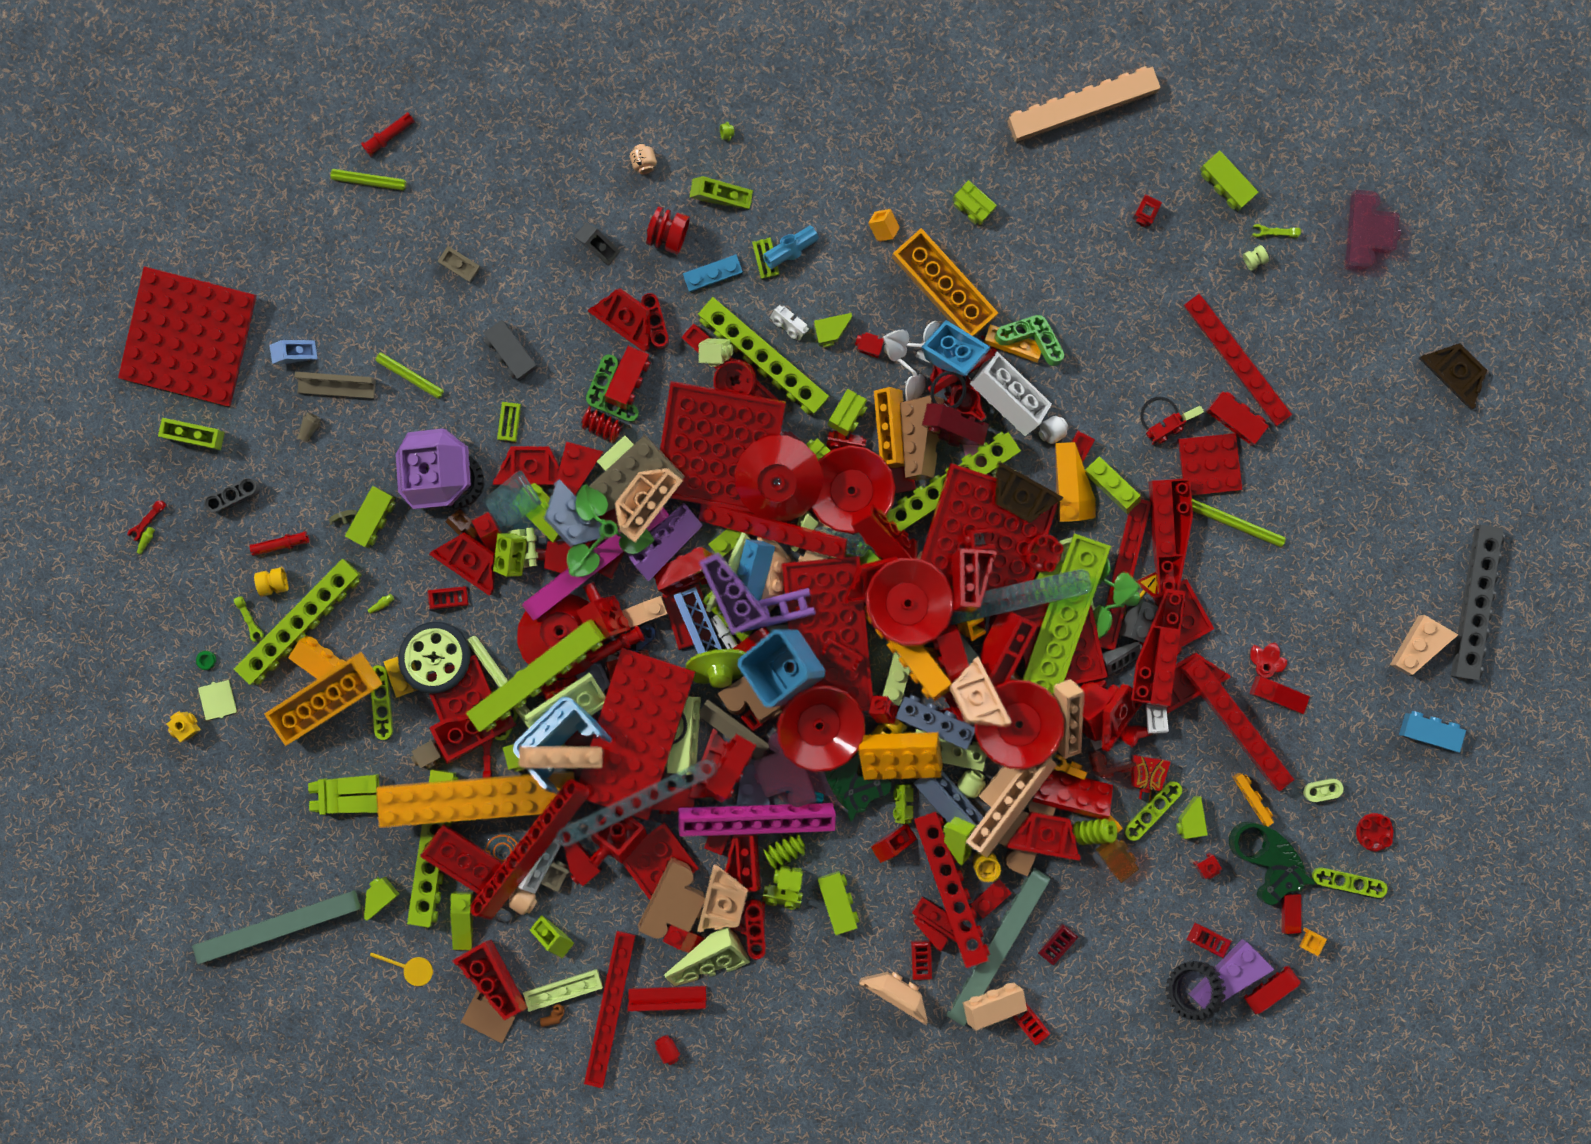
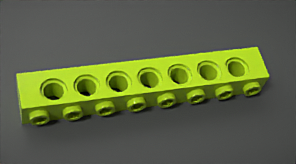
[698,297,829,415]
[886,431,1021,532]
[234,559,362,685]
[407,769,459,927]

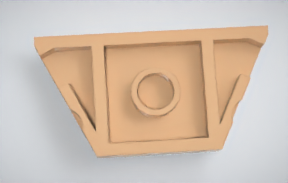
[950,657,1011,727]
[698,865,748,932]

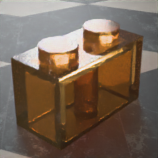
[1095,838,1139,883]

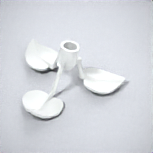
[883,321,942,401]

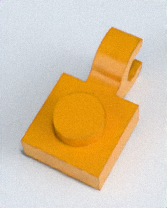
[1054,754,1087,780]

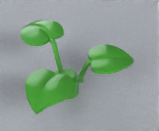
[567,485,654,577]
[1093,558,1141,641]

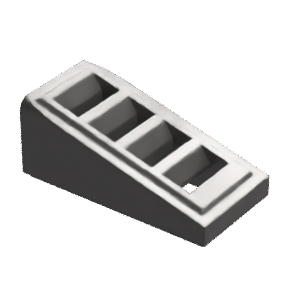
[1102,642,1140,675]

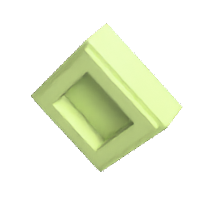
[1181,406,1204,421]

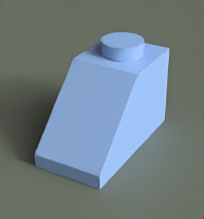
[270,340,318,364]

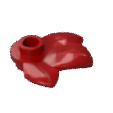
[1250,642,1287,678]

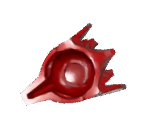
[944,374,986,422]

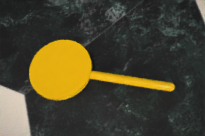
[370,953,433,986]

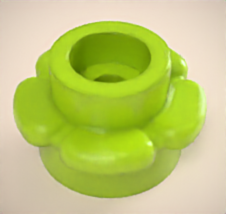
[720,122,734,141]

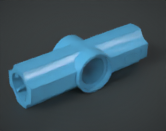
[763,225,819,269]

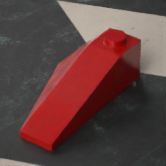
[429,715,516,764]

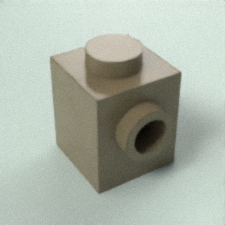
[411,740,443,769]

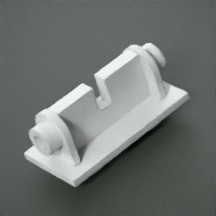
[770,305,809,341]

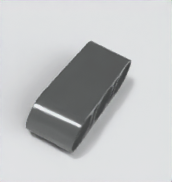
[204,478,261,513]

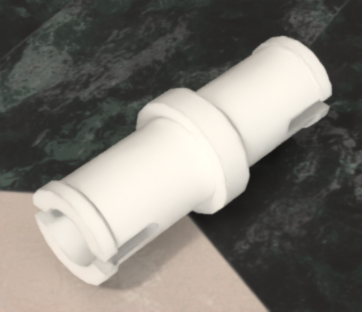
[710,615,738,649]

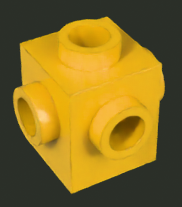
[167,711,201,742]

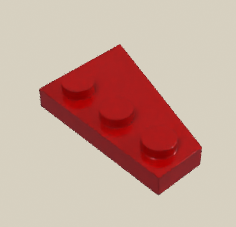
[554,441,604,495]

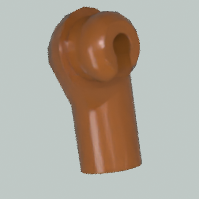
[540,1004,565,1027]

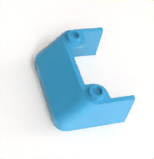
[513,697,612,794]

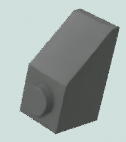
[574,222,620,266]

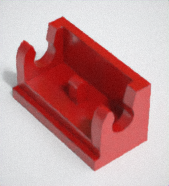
[820,637,863,673]

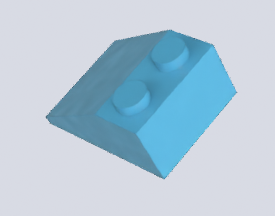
[922,320,990,376]

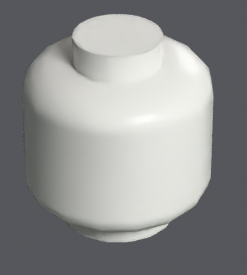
[1039,416,1068,444]

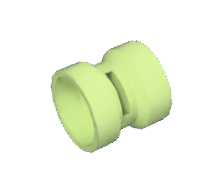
[1243,245,1269,271]

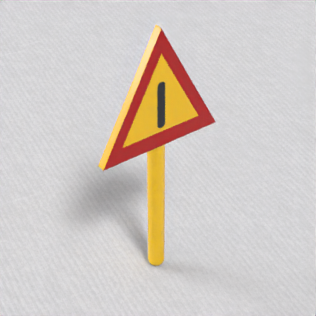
[1123,572,1158,619]

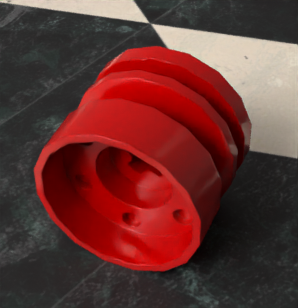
[646,206,690,255]
[713,359,757,395]

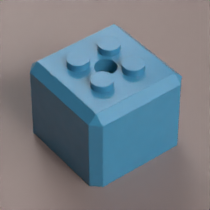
[738,629,825,707]

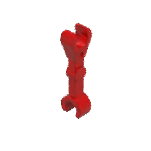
[127,500,166,541]
[482,739,493,778]

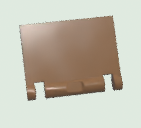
[461,990,517,1043]

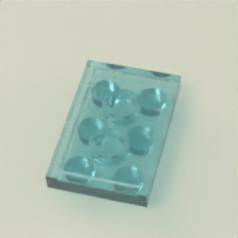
[483,471,542,532]

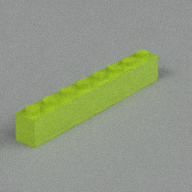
[466,620,605,732]

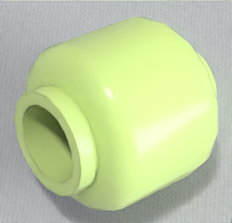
[957,769,986,798]

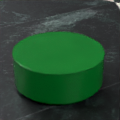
[196,651,216,670]

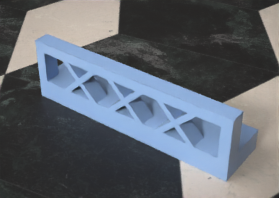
[674,587,722,654]

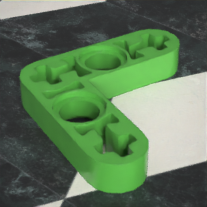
[995,315,1064,366]
[586,354,639,422]

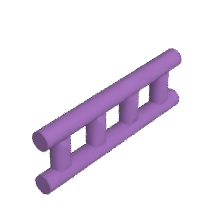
[740,588,816,633]

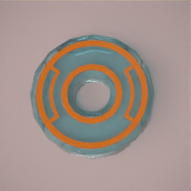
[484,832,520,862]

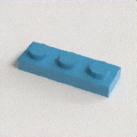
[683,255,743,292]

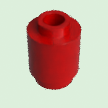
[654,1034,680,1065]

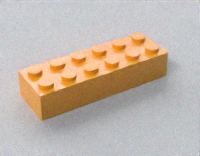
[892,228,998,337]
[264,651,383,746]

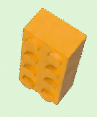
[858,732,943,780]

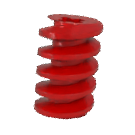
[581,406,624,443]

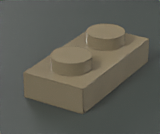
[437,246,481,283]

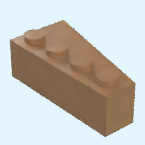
[900,396,945,481]

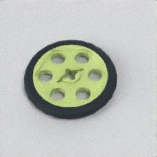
[398,621,470,694]

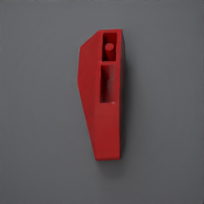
[1148,478,1193,596]
[1131,589,1186,708]
[980,607,1038,687]

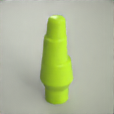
[137,527,155,554]
[368,594,394,614]

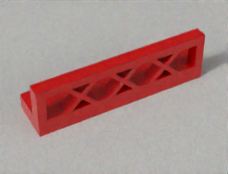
[628,985,707,1011]

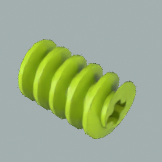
[1073,819,1117,845]
[763,832,806,869]

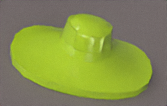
[685,649,746,688]

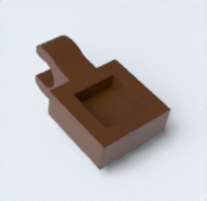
[445,509,479,540]

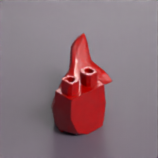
[1080,678,1153,747]

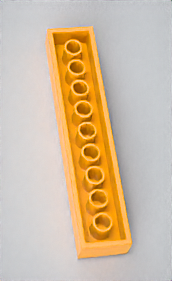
[377,771,574,828]

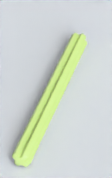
[467,636,531,728]

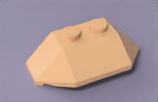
[615,469,683,542]
[757,537,792,614]
[859,972,928,1025]

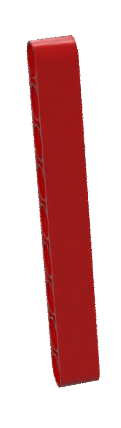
[470,779,589,920]

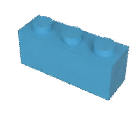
[737,539,775,601]
[1399,711,1466,752]

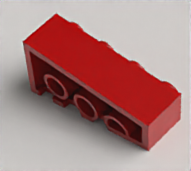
[851,503,918,559]
[452,939,528,1020]

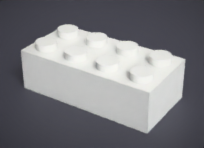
[970,352,1052,436]

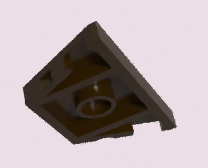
[1418,343,1487,410]
[995,461,1063,523]

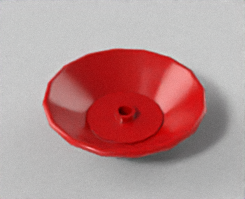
[735,435,823,521]
[811,445,896,534]
[866,558,954,646]
[517,593,604,678]
[974,680,1064,769]
[777,686,865,772]

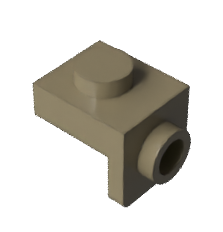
[540,861,569,892]

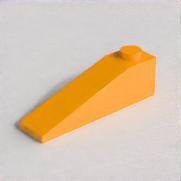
[1055,442,1096,522]

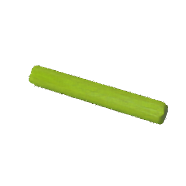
[330,169,406,191]
[375,352,444,399]

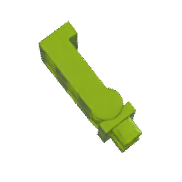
[308,774,379,815]

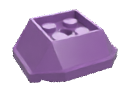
[396,429,471,509]

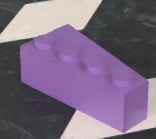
[626,503,703,581]
[700,552,769,634]
[1189,939,1275,1008]

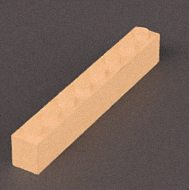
[1008,66,1161,142]

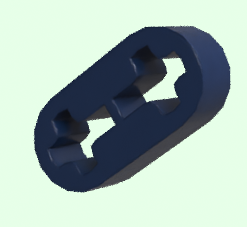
[628,624,656,652]

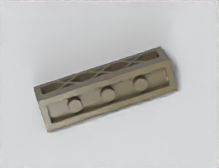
[295,372,376,399]
[700,699,770,760]

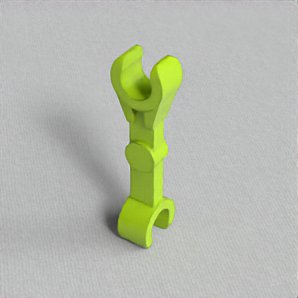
[1252,224,1301,238]
[233,596,264,642]

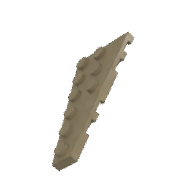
[589,435,685,512]

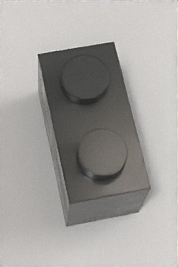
[1119,600,1158,643]

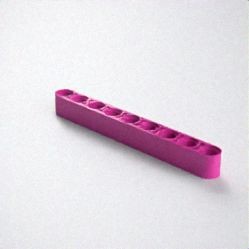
[522,507,669,620]

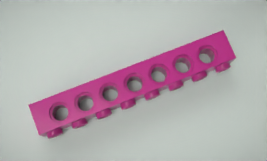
[678,803,836,836]

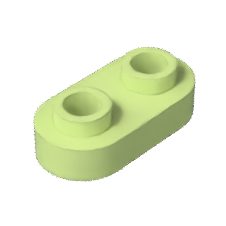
[1303,779,1343,802]

